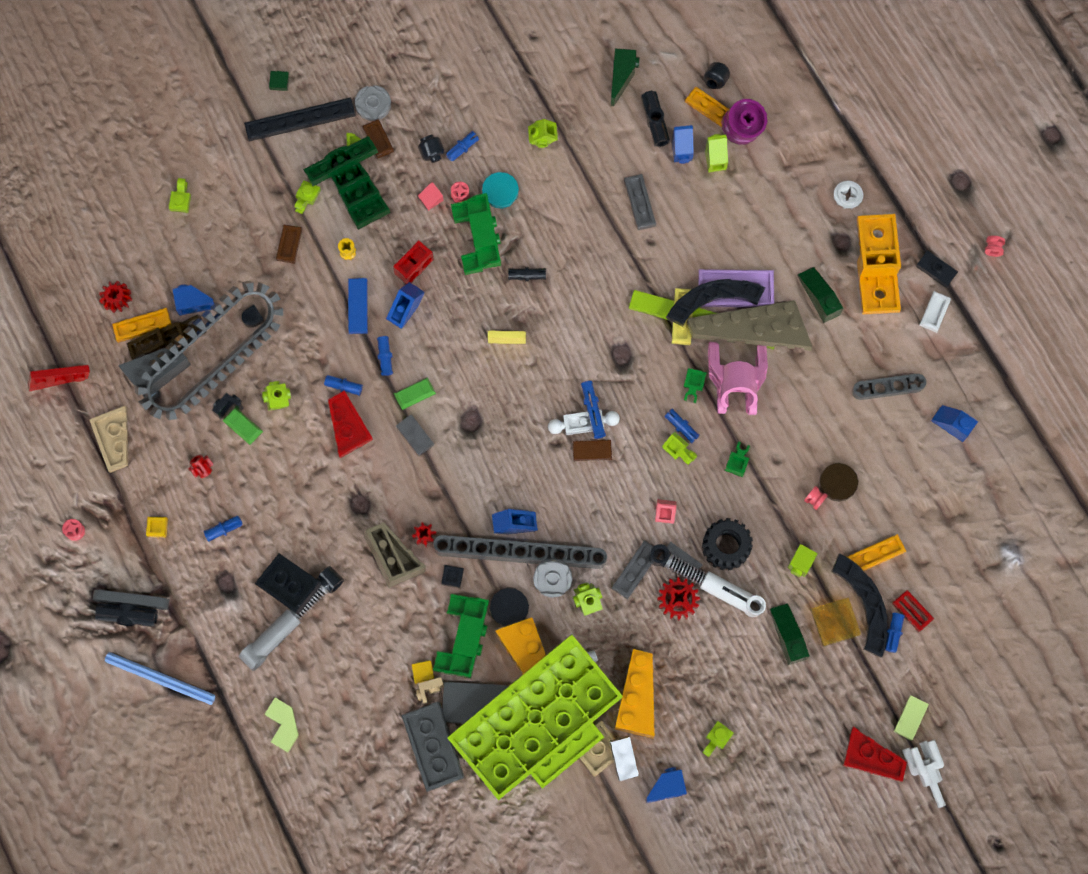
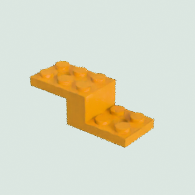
[857,214,901,315]

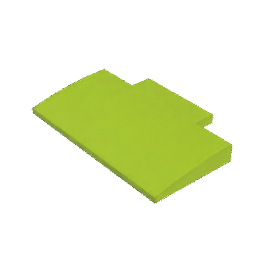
[447,634,623,800]

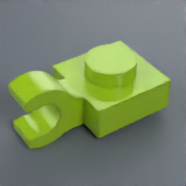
[169,178,191,213]
[294,180,321,214]
[662,432,697,465]
[702,721,734,757]

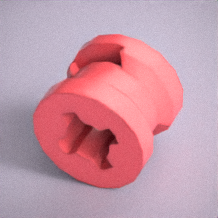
[451,181,470,203]
[985,236,1005,257]
[804,486,828,510]
[62,519,85,541]

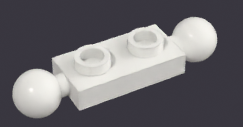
[548,410,620,435]

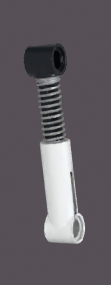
[648,544,766,617]

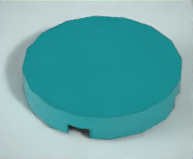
[482,172,519,209]

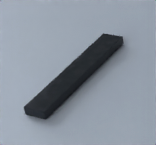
[244,97,356,142]

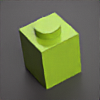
[787,544,818,577]

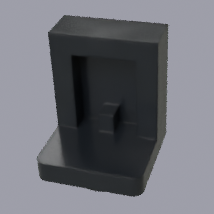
[212,393,244,420]

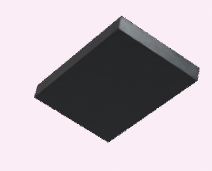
[255,553,322,615]

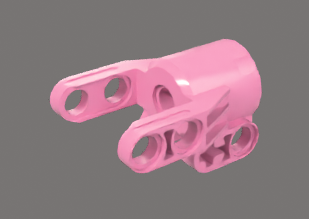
[708,342,768,415]

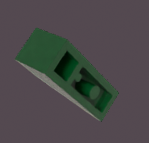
[611,48,640,106]
[797,267,843,323]
[769,603,810,665]

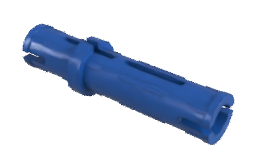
[581,381,606,439]

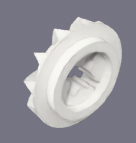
[834,181,863,210]

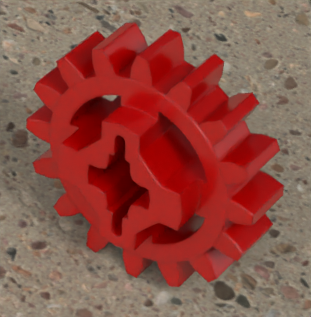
[657,577,700,621]

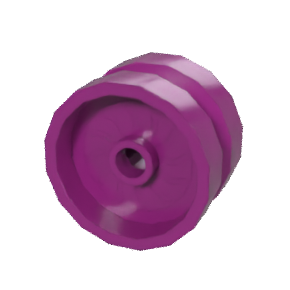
[722,99,768,145]

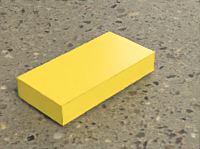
[488,331,526,344]

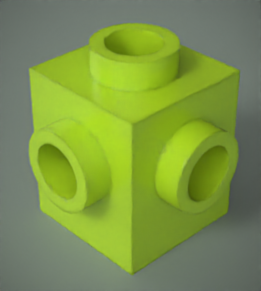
[528,119,558,148]
[262,381,291,411]
[573,583,603,616]

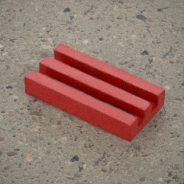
[892,590,935,632]

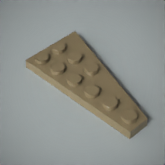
[687,300,812,351]

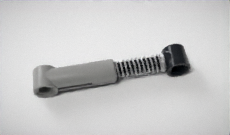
[239,566,344,671]

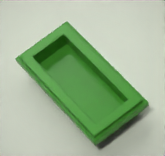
[394,377,436,410]
[222,407,263,445]

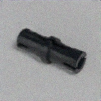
[508,267,546,282]

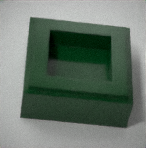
[269,71,290,91]

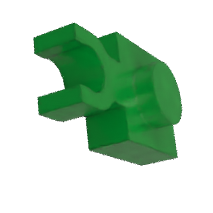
[684,368,707,404]
[724,441,750,477]

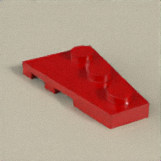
[28,365,90,392]
[328,390,373,458]
[843,726,907,782]

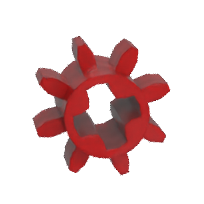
[188,454,214,478]
[412,522,437,547]

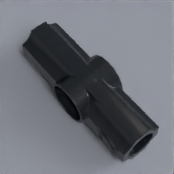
[641,90,670,147]
[95,603,158,627]

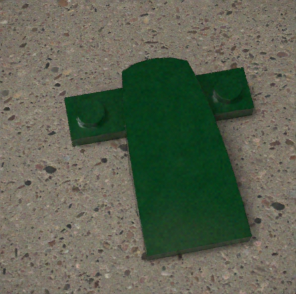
[303,136,391,230]

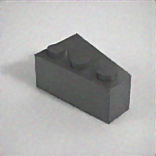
[118,344,191,398]

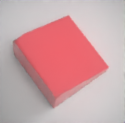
[418,182,444,211]
[655,499,677,524]

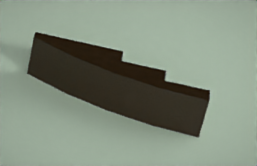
[126,314,207,360]

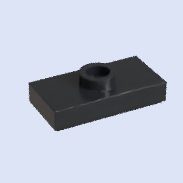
[916,250,958,288]

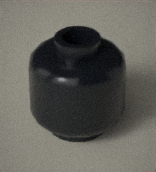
[704,62,730,89]
[418,134,445,163]

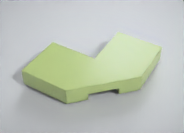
[264,698,299,753]

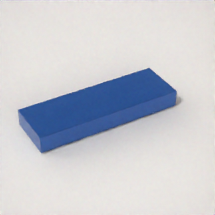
[348,278,368,334]

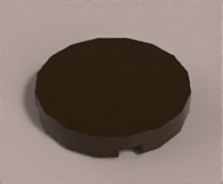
[819,463,859,502]

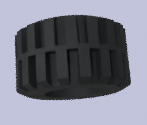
[702,518,753,571]

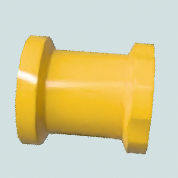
[338,238,356,260]

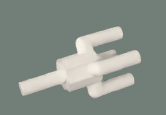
[902,740,946,808]

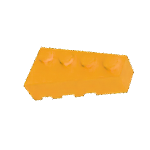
[495,617,546,674]
[614,649,655,739]

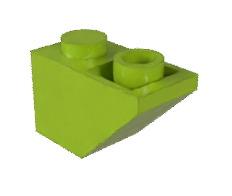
[705,134,728,173]

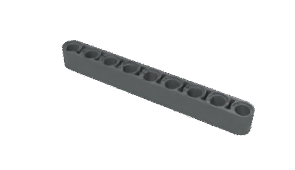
[433,535,607,569]

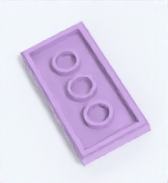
[698,269,774,308]

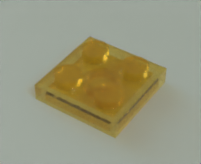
[810,597,861,647]

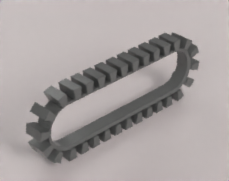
[135,281,283,420]

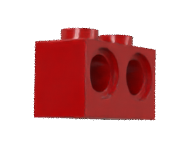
[393,240,434,284]

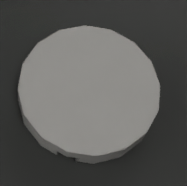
[355,85,391,121]
[533,559,573,598]

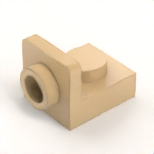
[416,677,444,705]

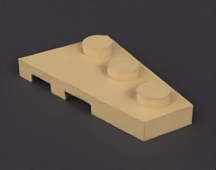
[90,406,128,473]

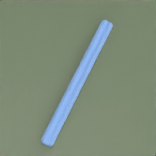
[105,652,215,705]

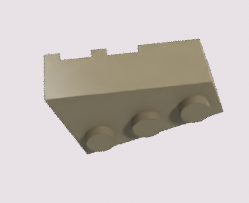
[364,522,426,588]

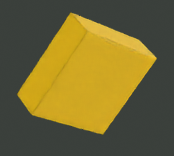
[146,516,168,538]
[411,661,434,685]

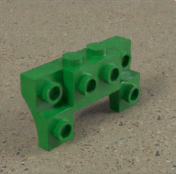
[451,193,501,275]
[433,594,489,679]

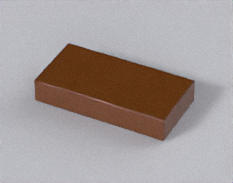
[362,119,394,159]
[276,224,302,264]
[573,440,612,461]

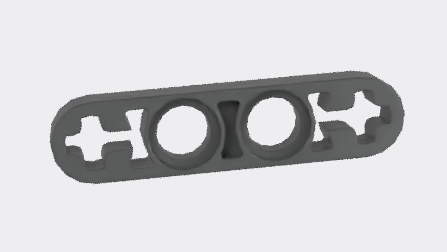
[852,374,926,400]
[92,590,170,610]

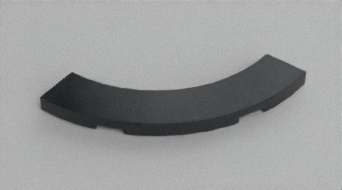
[666,279,766,327]
[831,553,888,658]

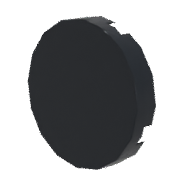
[490,588,529,627]

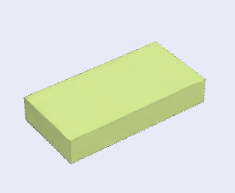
[893,695,929,741]

